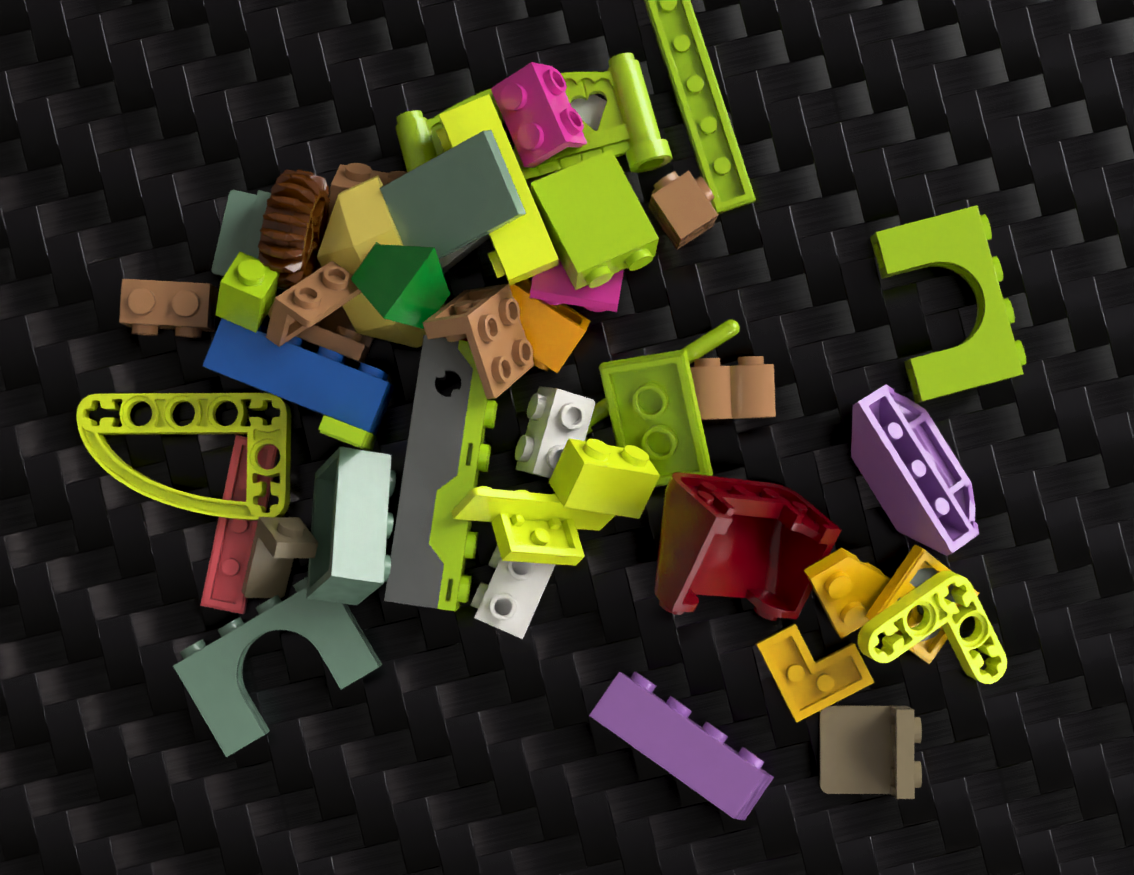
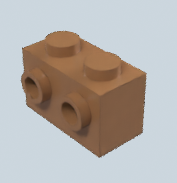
[648,171,718,250]
[119,279,218,338]

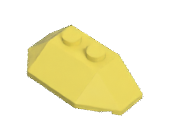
[317,175,444,348]

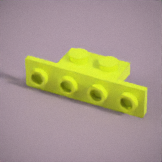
[451,486,615,566]

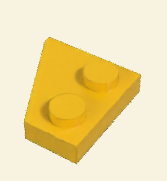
[804,547,891,639]

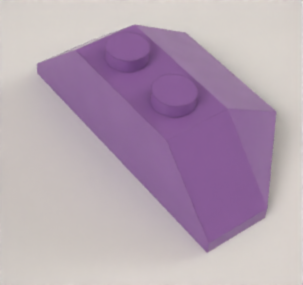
[851,384,979,556]

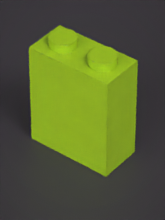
[530,149,659,290]

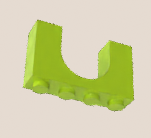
[870,205,1026,403]

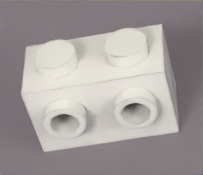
[471,544,556,639]

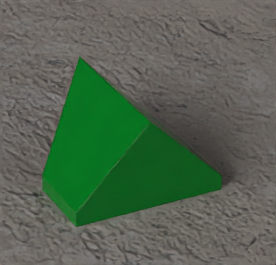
[351,242,450,329]

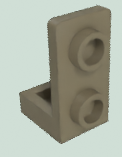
[242,517,318,598]

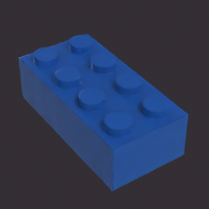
[203,318,395,435]

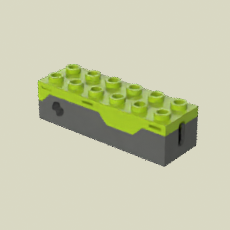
[384,335,498,611]

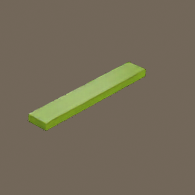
[644,0,756,214]

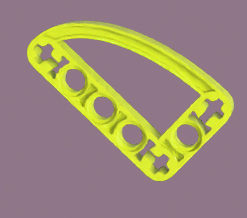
[76,393,291,521]

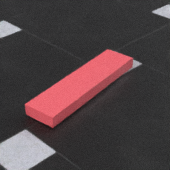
[200,435,279,614]

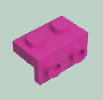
[491,62,587,168]

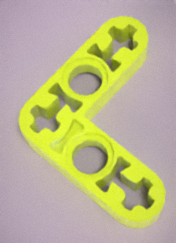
[857,571,1007,684]

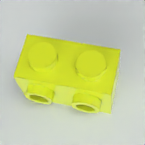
[548,438,660,519]

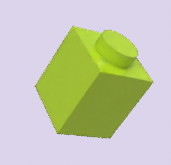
[215,251,280,333]

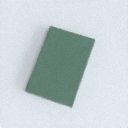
[380,130,526,260]

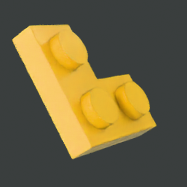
[755,624,875,722]

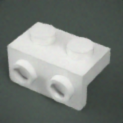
[515,386,595,478]

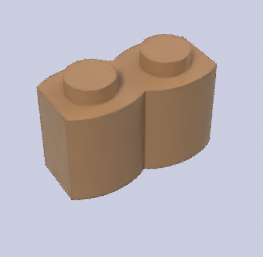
[690,356,776,420]

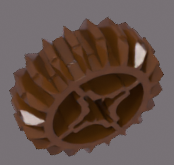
[258,169,330,289]

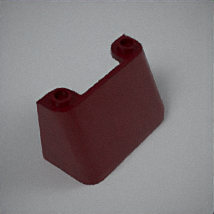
[654,472,841,621]

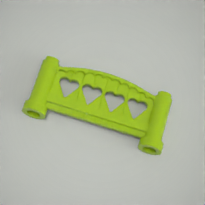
[395,53,673,182]

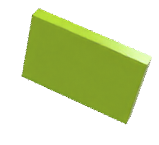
[599,349,713,487]

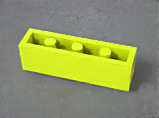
[436,94,559,286]

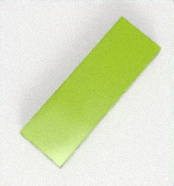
[318,415,378,451]

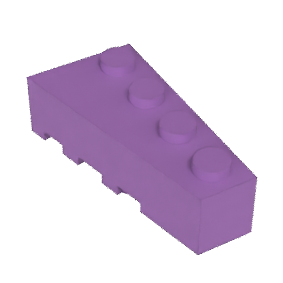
[589,671,774,820]

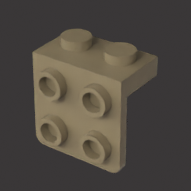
[819,705,922,799]

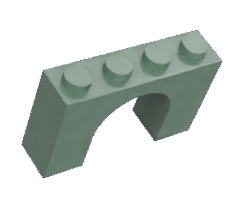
[173,577,382,757]

